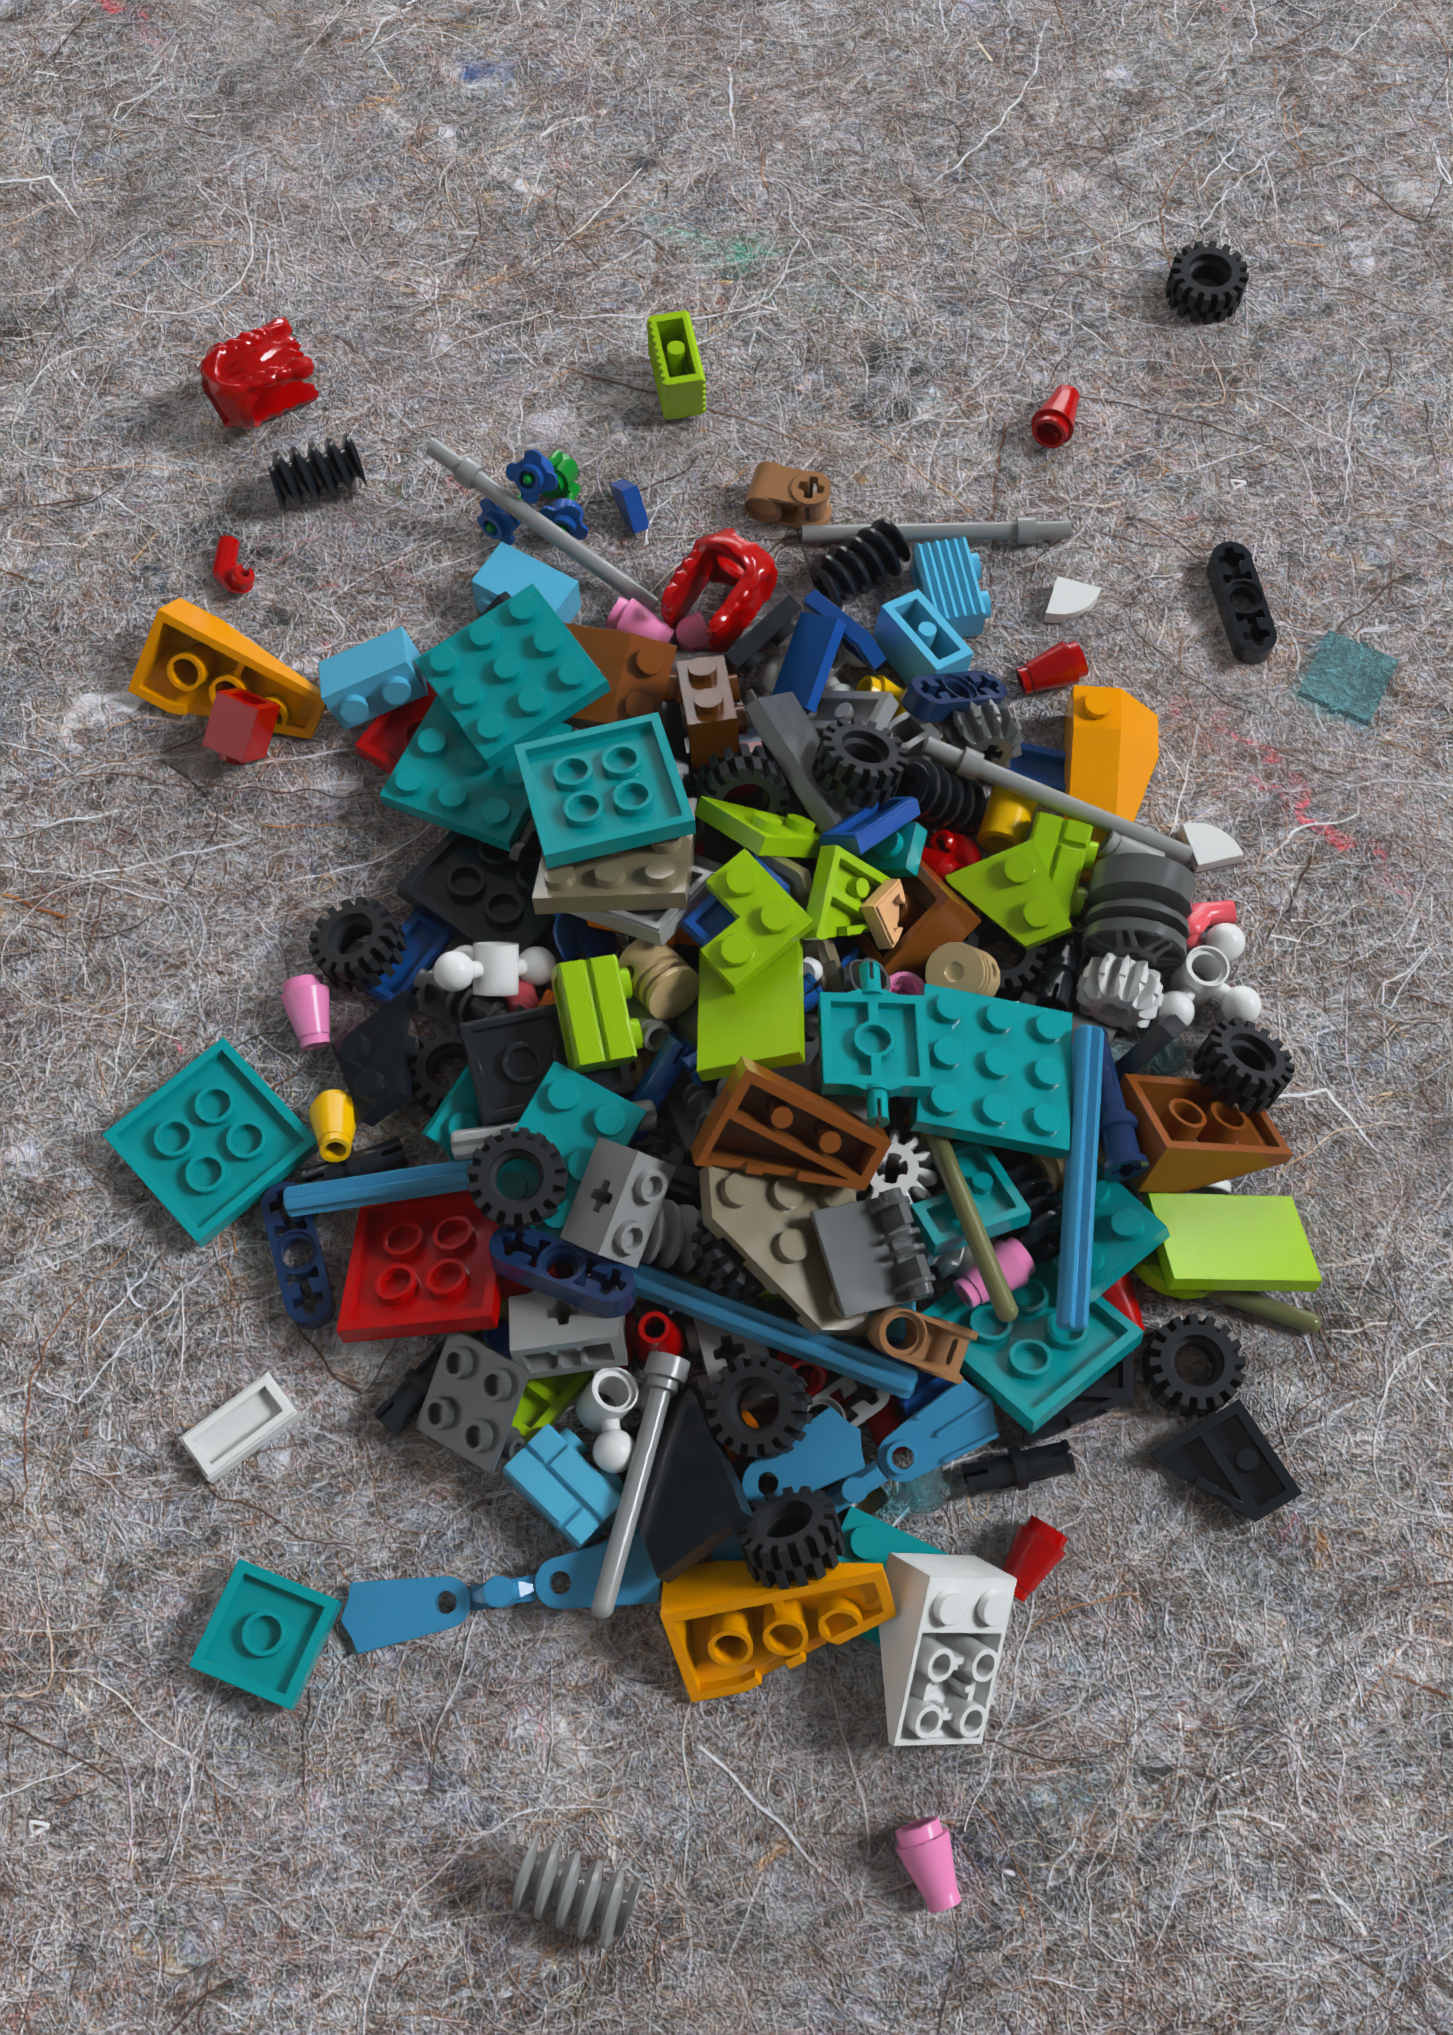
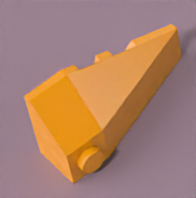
[127,598,326,739]
[1063,685,1159,882]
[660,1560,897,1703]

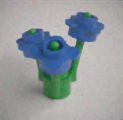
[477,449,589,545]

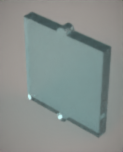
[1297,630,1399,726]

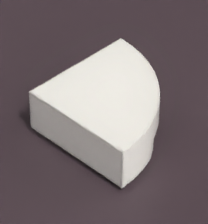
[1044,576,1101,623]
[1179,823,1244,873]

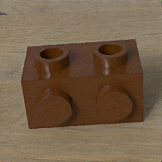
[676,655,747,770]

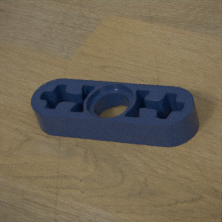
[900,670,1008,722]
[261,1182,336,1330]
[489,1227,636,1318]

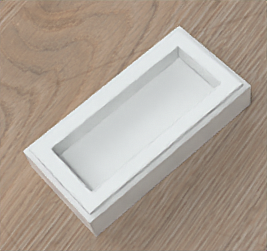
[178,1372,301,1484]

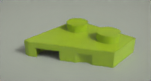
[945,839,1073,951]

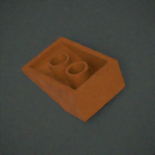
[562,622,677,730]
[851,859,981,979]
[1119,1073,1293,1193]

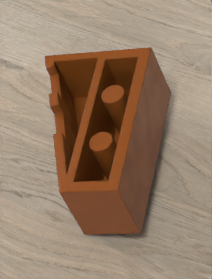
[690,1055,892,1191]

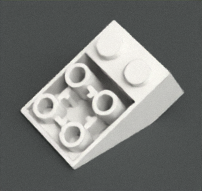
[879,1552,1017,1746]

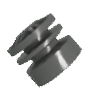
[1081,852,1196,973]

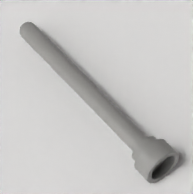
[591,1351,690,1619]

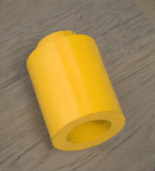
[977,785,1037,854]

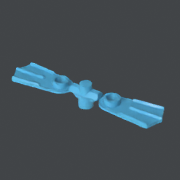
[712,1379,999,1561]
[590,1407,865,1612]
[341,1533,662,1654]

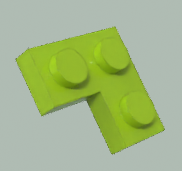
[700,848,814,994]

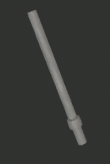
[426,438,660,612]
[802,516,1072,544]
[921,736,1193,865]

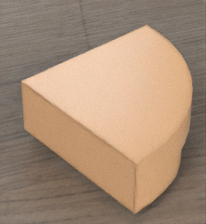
[860,879,905,949]

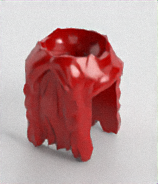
[197,317,319,431]
[660,527,778,652]

